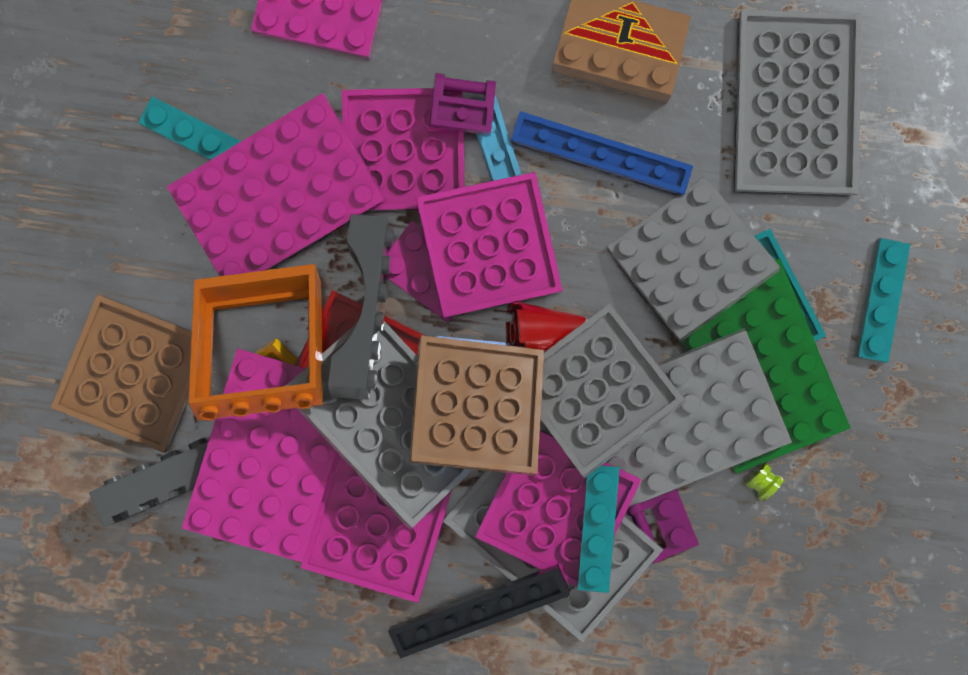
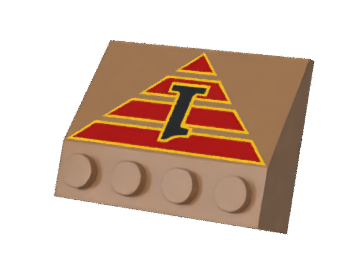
[552,0,691,103]

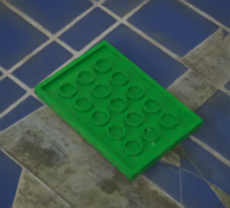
[681,258,851,474]

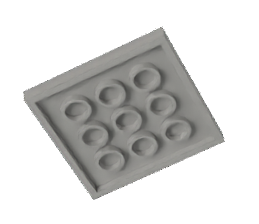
[607,176,780,343]
[540,303,686,478]

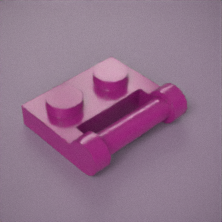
[429,73,496,135]
[627,489,699,564]

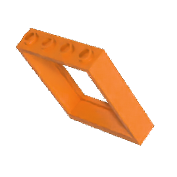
[189,264,323,421]

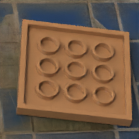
[50,294,192,453]
[409,335,544,476]

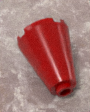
[506,302,587,352]

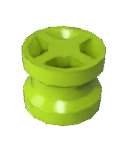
[745,462,784,501]

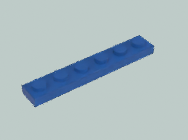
[511,111,693,195]

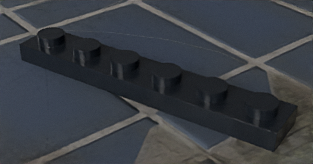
[388,564,571,659]

